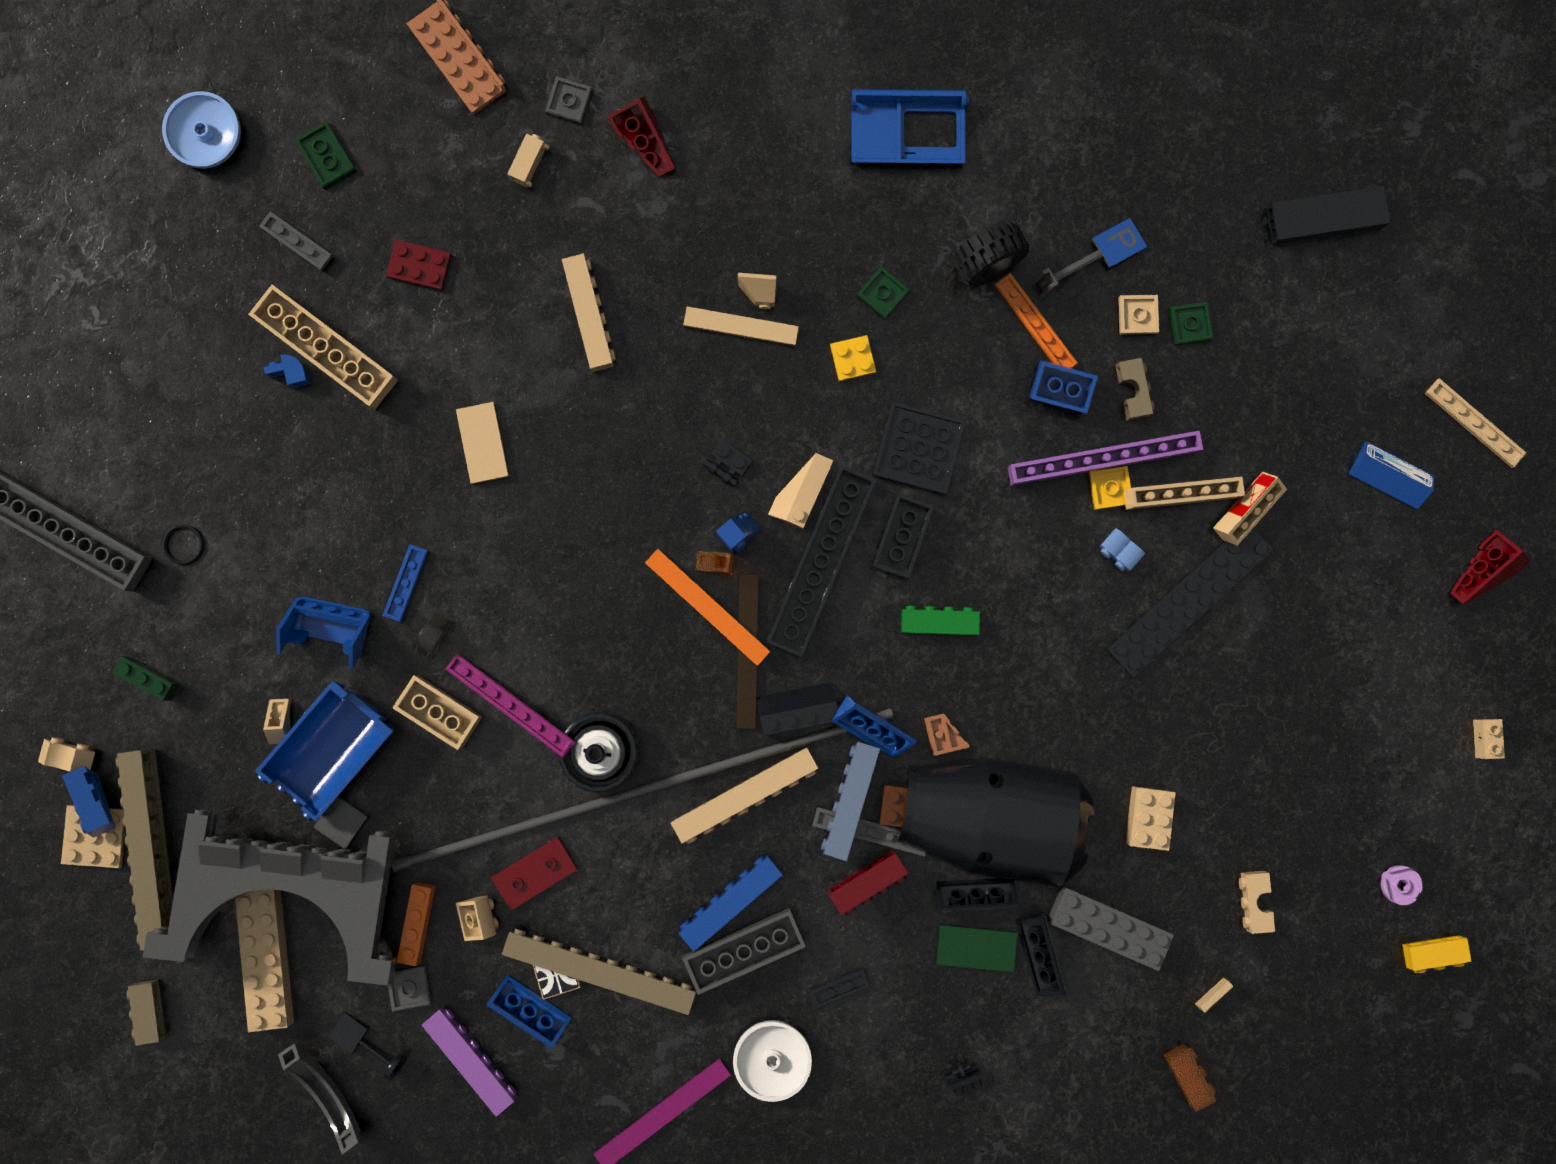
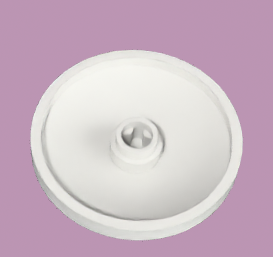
[733,1020,812,1102]

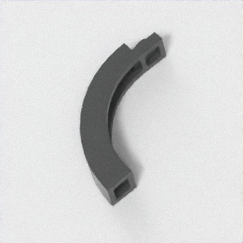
[278,1043,362,1157]

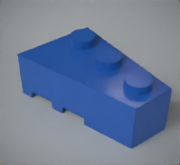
[716,512,761,554]

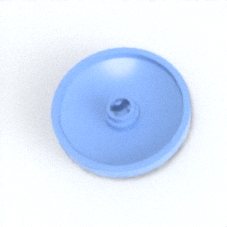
[162,91,241,169]

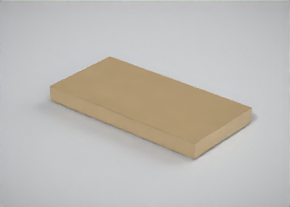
[456,402,509,484]

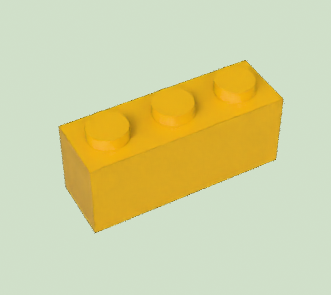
[1402,935,1472,973]

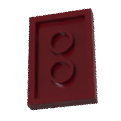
[386,240,452,291]

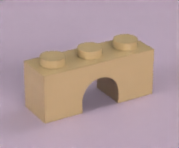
[1239,871,1275,934]

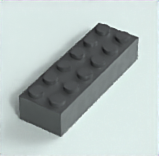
[1047,885,1174,971]
[682,908,806,995]

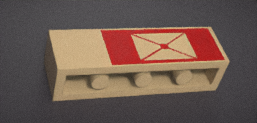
[1214,472,1287,546]

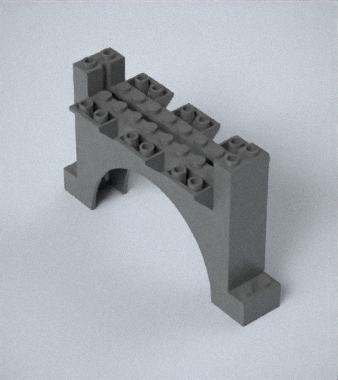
[143,809,397,986]

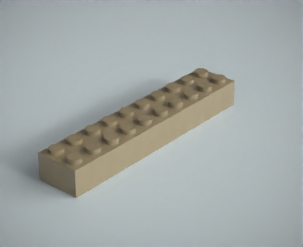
[116,749,173,951]

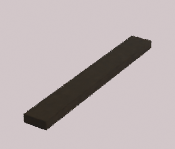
[736,575,758,729]

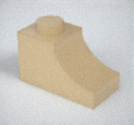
[263,699,291,744]

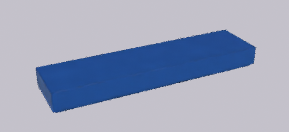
[382,544,429,623]

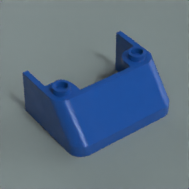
[276,597,370,670]

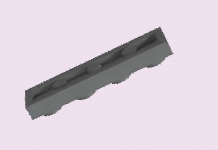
[259,211,333,271]

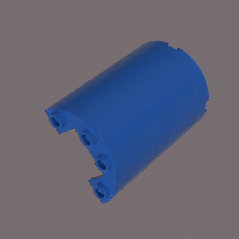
[255,681,394,822]

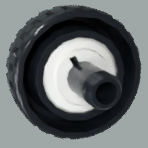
[558,712,639,793]

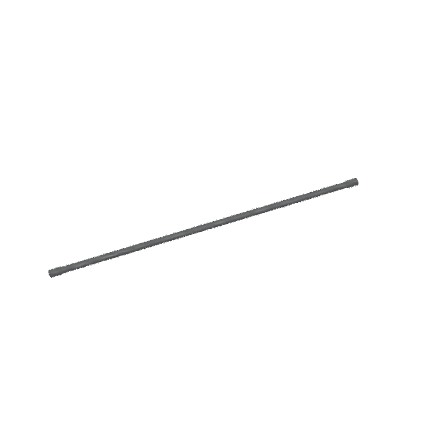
[391,708,894,872]

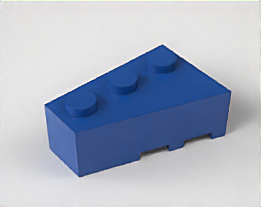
[62,766,116,838]

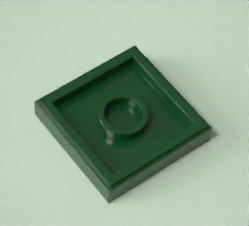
[856,266,910,319]
[1169,302,1213,345]

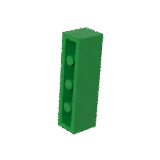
[901,606,980,635]

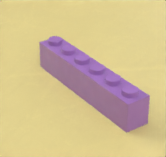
[422,1006,517,1117]

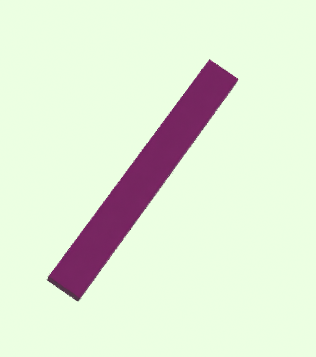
[446,653,576,758]
[594,1058,731,1164]

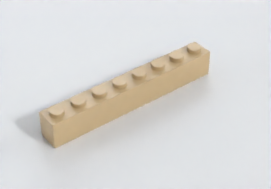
[671,747,818,844]

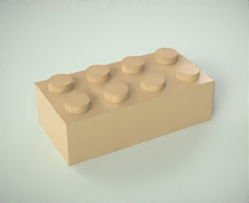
[393,675,483,750]

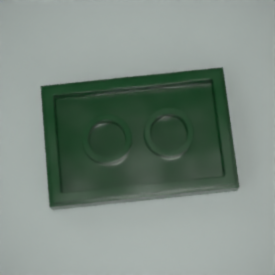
[294,121,356,189]

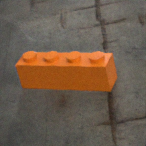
[397,882,436,966]

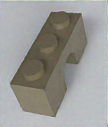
[1115,358,1155,421]

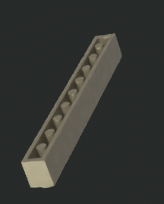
[502,928,696,1015]

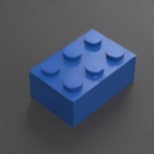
[1029,360,1098,413]

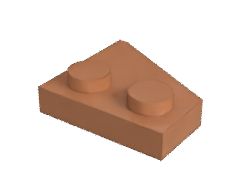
[924,714,969,756]

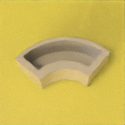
[38,737,95,772]

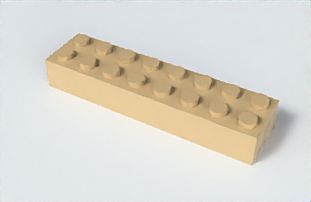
[248,285,398,410]
[235,890,294,1032]

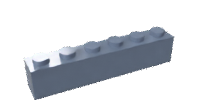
[821,742,880,862]

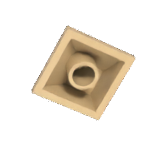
[738,273,776,309]

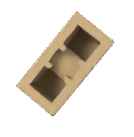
[1473,719,1505,759]

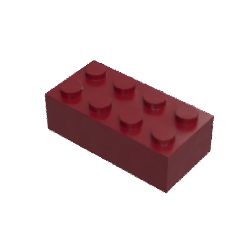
[827,850,908,915]

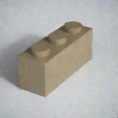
[127,980,166,1046]

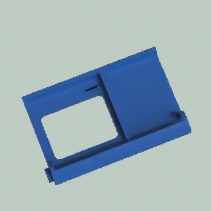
[851,89,969,164]

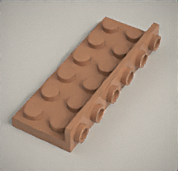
[407,0,506,115]

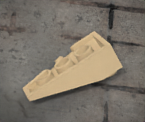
[768,453,833,530]

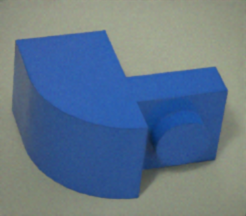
[263,355,311,388]

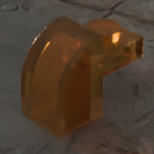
[695,551,734,574]

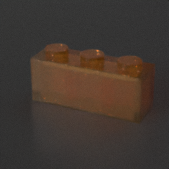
[1164,1044,1216,1112]

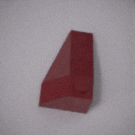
[607,96,676,176]
[1450,530,1530,605]

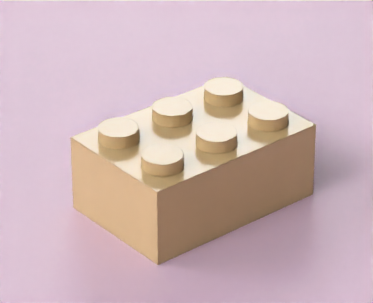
[1126,786,1176,851]

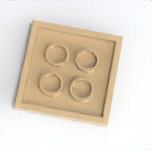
[61,805,126,868]

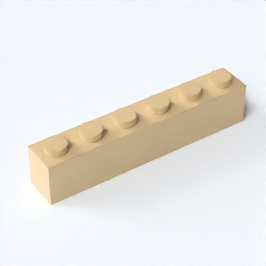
[562,253,616,372]
[1124,477,1245,510]

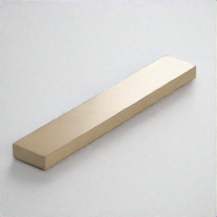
[683,307,799,346]
[1425,378,1526,468]

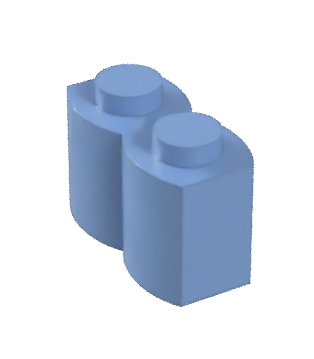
[1099,528,1145,572]

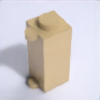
[507,134,550,187]

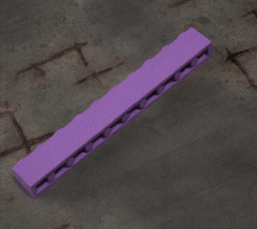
[1007,431,1203,486]

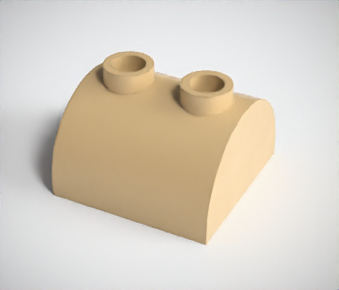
[456,896,498,941]

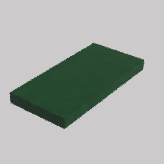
[936,924,1017,972]

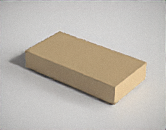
[1195,978,1233,1013]

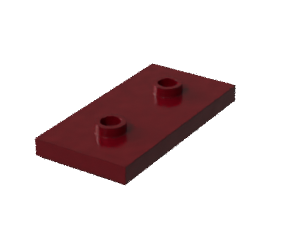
[491,837,578,911]

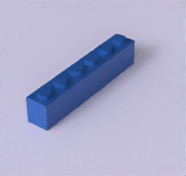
[679,855,783,952]

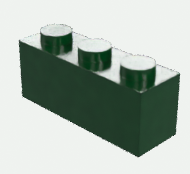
[112,656,180,701]

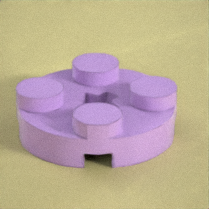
[1381,865,1422,905]

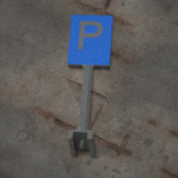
[1032,218,1147,299]

